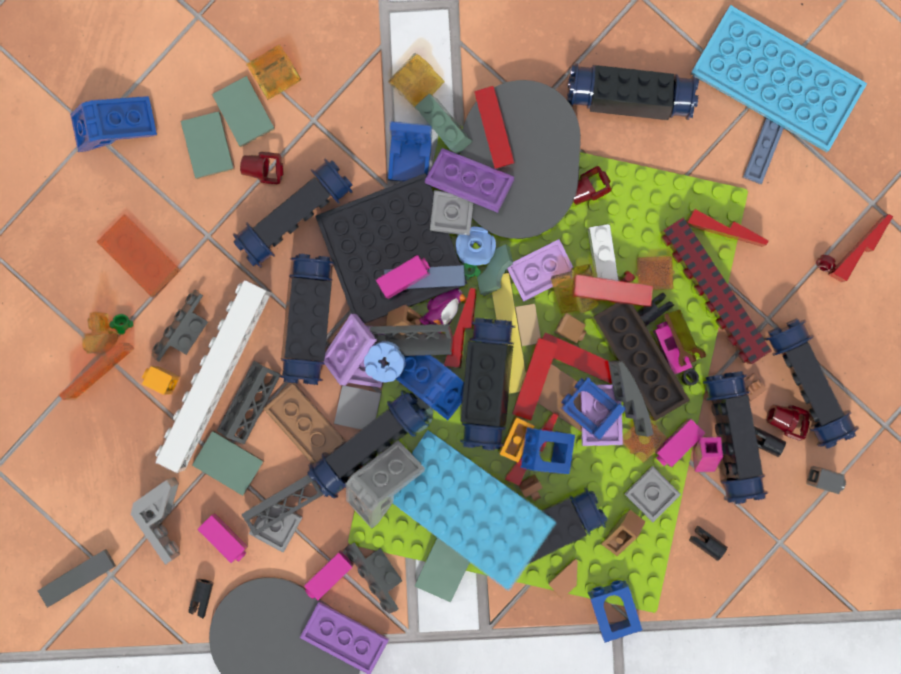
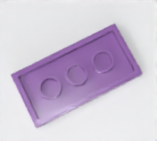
[425,148,514,213]
[300,601,389,674]

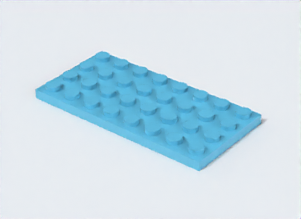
[690,5,867,152]
[393,430,556,591]

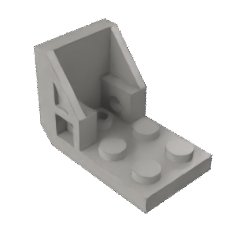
[346,440,425,529]
[131,477,180,565]

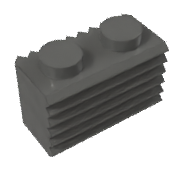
[806,466,846,494]

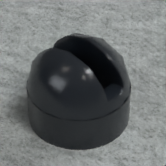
[681,369,699,386]

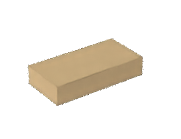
[515,304,541,346]

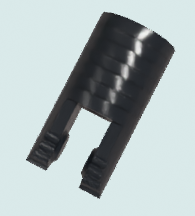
[637,293,674,326]
[754,426,786,457]
[689,526,728,561]
[188,579,214,618]

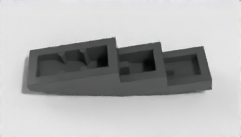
[608,360,654,437]
[38,549,116,608]

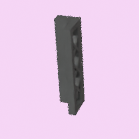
[370,324,453,356]
[217,361,281,444]
[241,475,323,536]

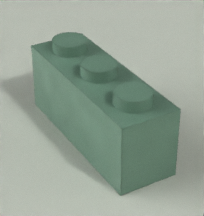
[415,93,472,154]

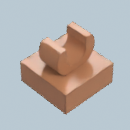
[745,373,767,401]
[518,474,543,501]

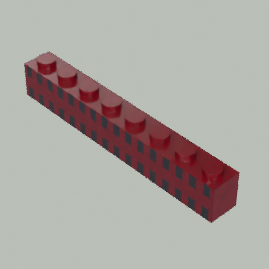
[660,217,772,364]

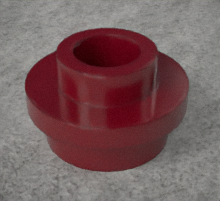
[816,255,836,272]

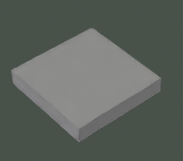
[430,191,473,236]
[334,385,381,430]
[624,466,681,522]
[249,506,303,553]

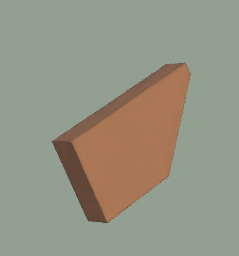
[548,559,578,599]

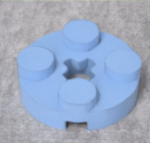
[456,227,496,265]
[364,341,405,382]

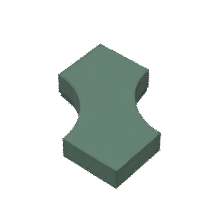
[477,244,513,296]

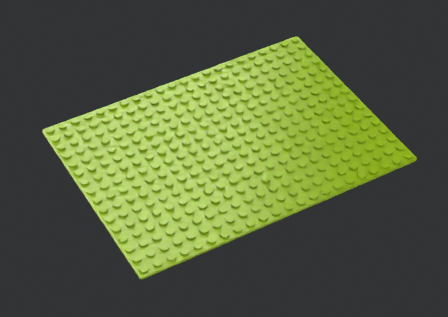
[348,126,748,613]

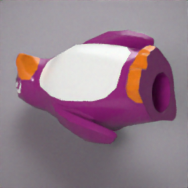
[419,288,467,334]

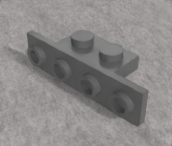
[152,290,208,362]
[345,542,402,614]

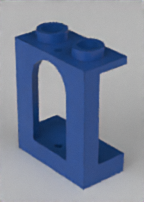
[561,377,626,440]
[521,428,575,474]
[588,580,642,643]

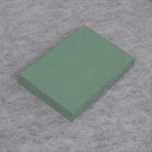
[212,76,275,147]
[181,111,234,179]
[192,431,264,496]
[415,537,470,602]

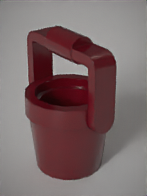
[240,152,284,185]
[574,166,612,205]
[766,405,810,441]

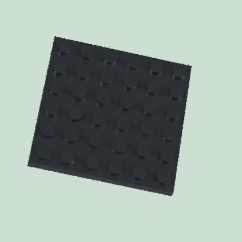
[316,173,468,324]

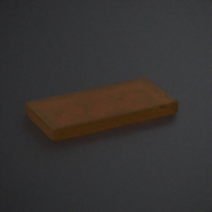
[97,214,181,298]
[59,342,134,400]

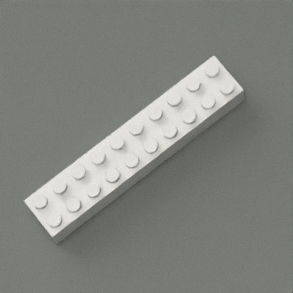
[155,280,271,473]

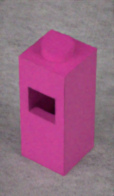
[376,255,430,299]
[653,321,692,374]
[655,418,705,467]
[693,437,723,472]
[197,513,248,563]
[304,550,354,600]

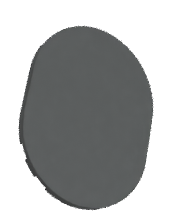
[461,80,581,239]
[209,577,360,674]

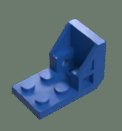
[70,96,157,152]
[388,122,432,182]
[387,355,464,420]

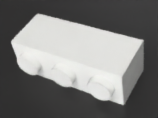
[587,224,618,281]

